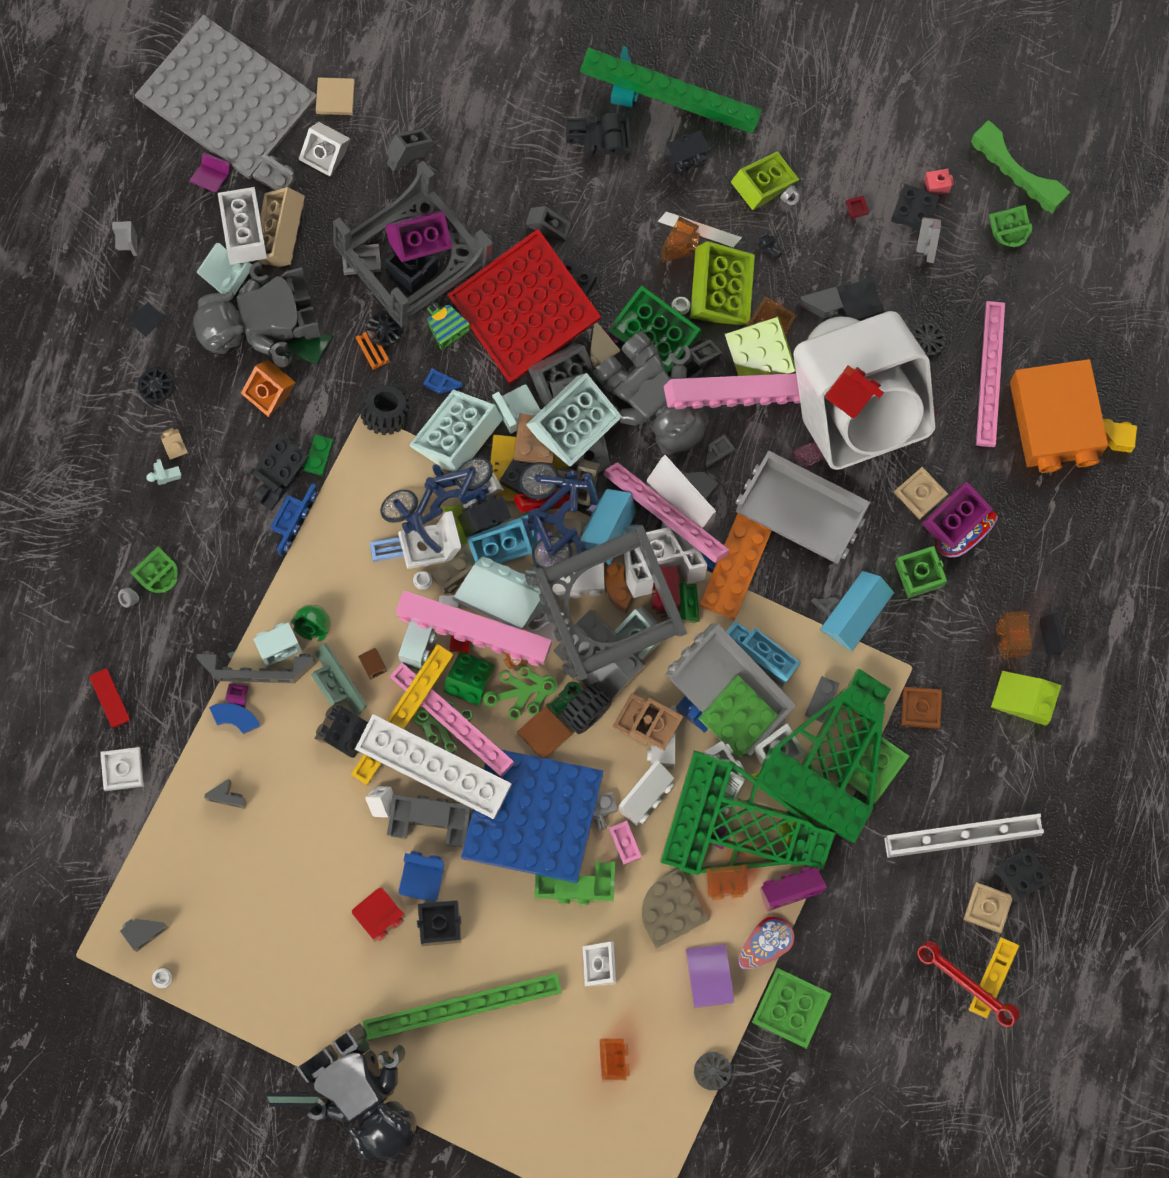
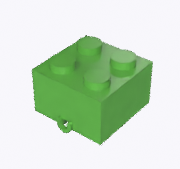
[895,546,947,598]

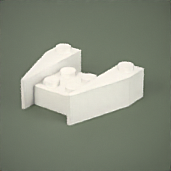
[624,522,707,598]

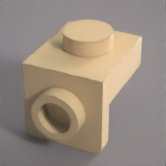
[161,428,188,460]

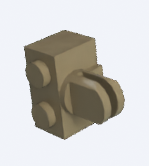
[554,459,600,506]

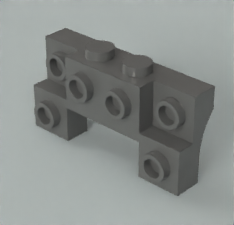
[387,795,471,847]

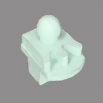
[147,459,181,485]

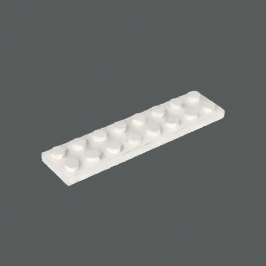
[355,714,512,819]

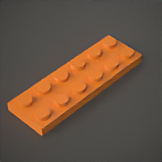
[699,513,772,621]

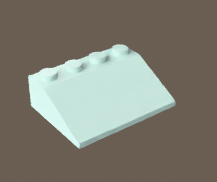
[526,373,622,466]
[409,390,503,473]
[453,556,546,630]

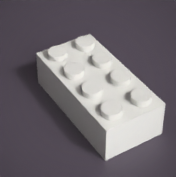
[218,187,267,265]

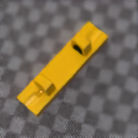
[969,938,1019,1019]

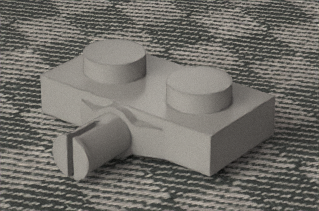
[592,792,618,831]

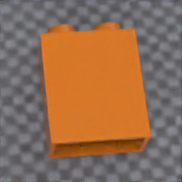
[1010,359,1108,473]

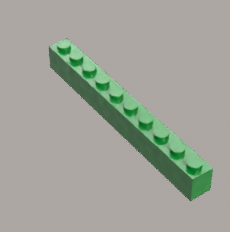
[580,48,762,134]

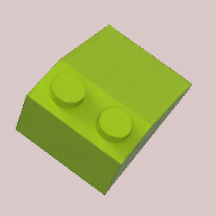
[731,151,799,210]
[991,671,1061,726]

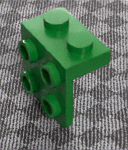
[443,652,495,706]

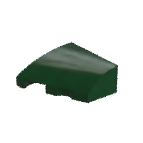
[284,334,333,365]

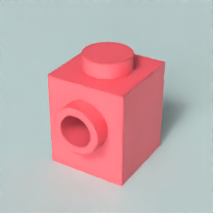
[924,169,954,195]

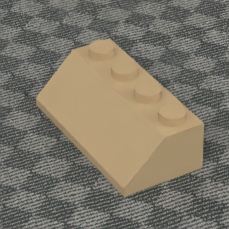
[250,187,305,267]

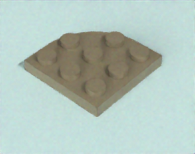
[642,869,708,949]

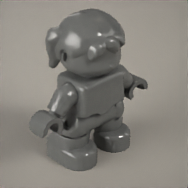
[193,262,320,367]
[592,331,709,456]

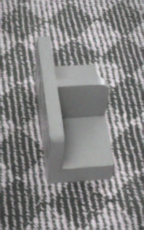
[112,221,137,256]

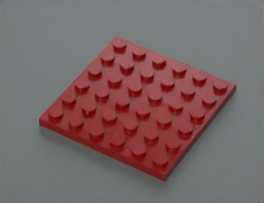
[447,229,602,384]

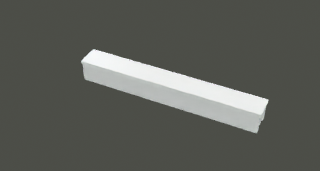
[884,814,1044,858]

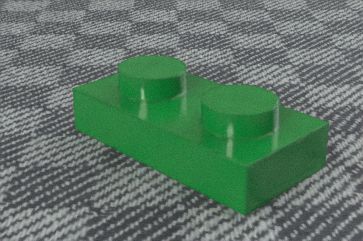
[304,435,334,476]
[679,582,700,623]

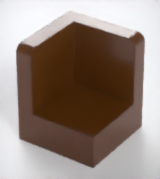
[358,648,387,680]

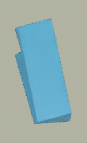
[579,489,637,565]
[467,514,538,564]
[820,571,894,652]
[727,621,801,686]

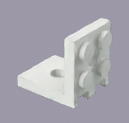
[398,511,461,569]

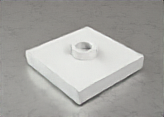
[101,747,144,791]

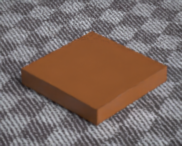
[901,687,942,729]
[517,706,572,759]

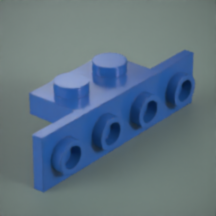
[270,483,318,556]

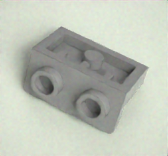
[252,154,296,191]
[916,217,941,263]

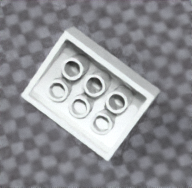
[646,455,716,532]

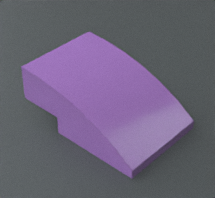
[686,944,734,1008]

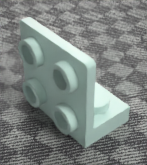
[197,243,252,295]
[492,385,541,434]

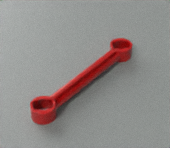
[917,941,1020,1027]

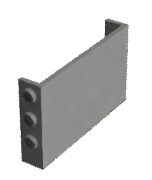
[735,451,870,564]
[665,623,796,756]

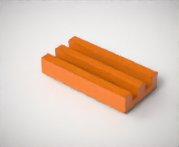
[356,331,390,370]

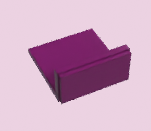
[189,152,230,192]

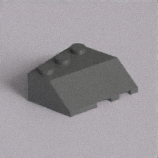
[528,343,597,406]

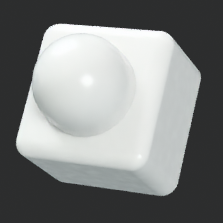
[794,311,935,470]

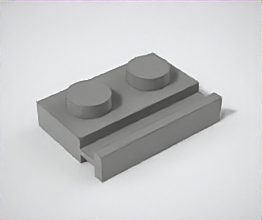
[342,244,381,275]

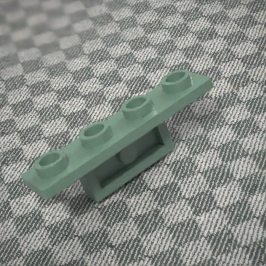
[311,643,367,715]

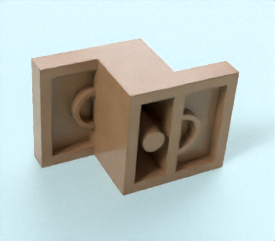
[514,413,553,465]
[612,693,683,751]

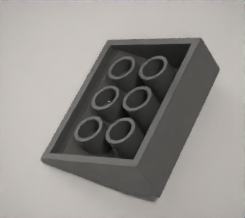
[553,610,647,701]

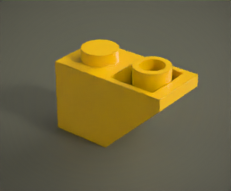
[1103,419,1137,453]

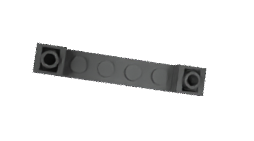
[197,651,315,683]

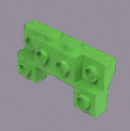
[534,861,615,905]

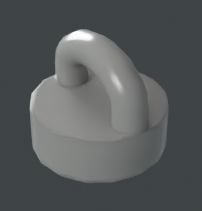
[780,185,800,205]
[118,588,140,608]

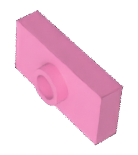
[609,821,642,865]

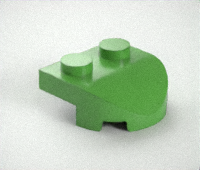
[988,205,1032,247]
[130,546,178,593]

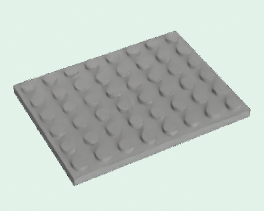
[135,15,317,180]

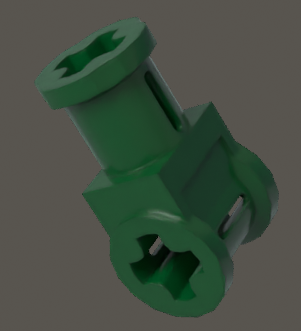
[546,682,582,718]

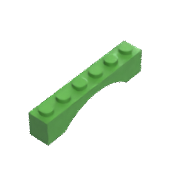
[971,120,1070,214]

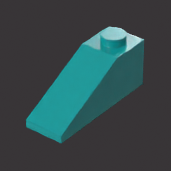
[611,46,639,108]

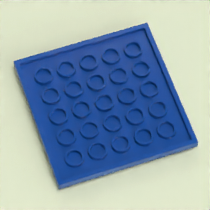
[461,749,603,883]

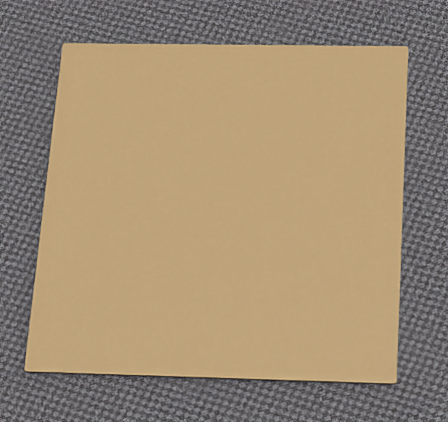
[76,414,912,1178]

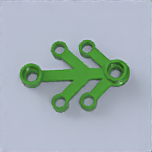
[483,665,557,720]
[413,701,472,754]

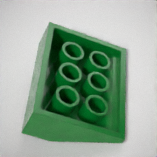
[608,285,703,375]

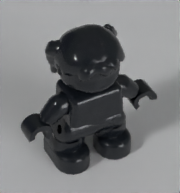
[297,1023,416,1160]

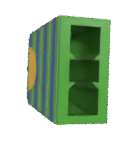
[427,302,471,350]

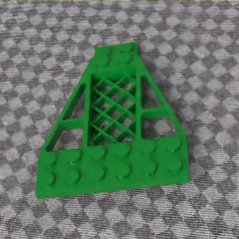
[754,669,891,843]
[660,750,835,875]

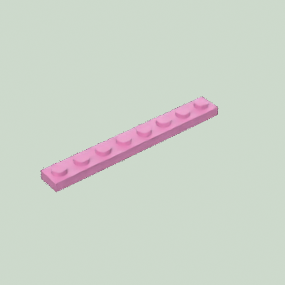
[976,301,1005,447]
[604,462,729,563]
[389,663,515,777]

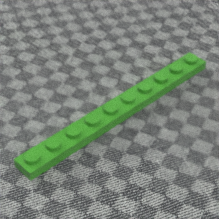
[363,973,562,1041]

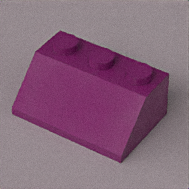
[385,211,452,262]
[921,481,993,549]
[760,867,827,912]

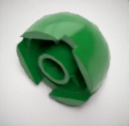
[290,605,331,641]

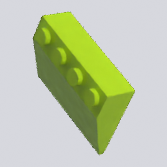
[690,241,755,326]

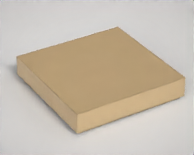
[316,78,355,115]
[894,467,948,520]
[963,882,1012,933]

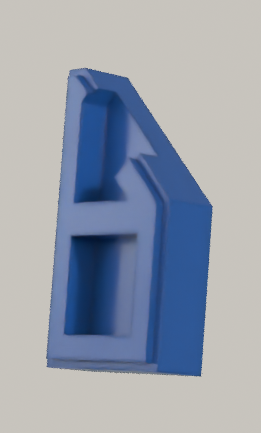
[423,368,463,394]

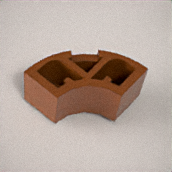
[604,560,633,614]

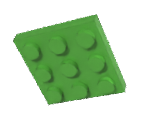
[698,675,778,758]
[828,722,909,804]
[752,968,831,1049]

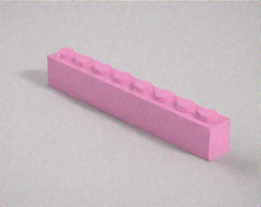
[664,374,800,409]
[396,590,552,666]

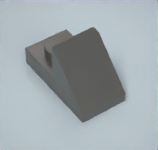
[689,340,722,370]
[204,779,247,809]

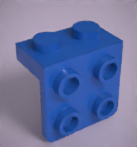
[399,851,445,902]

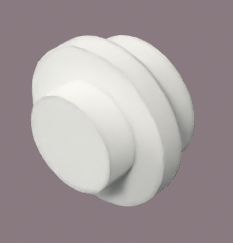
[672,297,690,315]
[413,571,432,590]
[152,968,172,988]

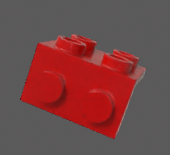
[825,365,884,418]
[352,888,406,942]

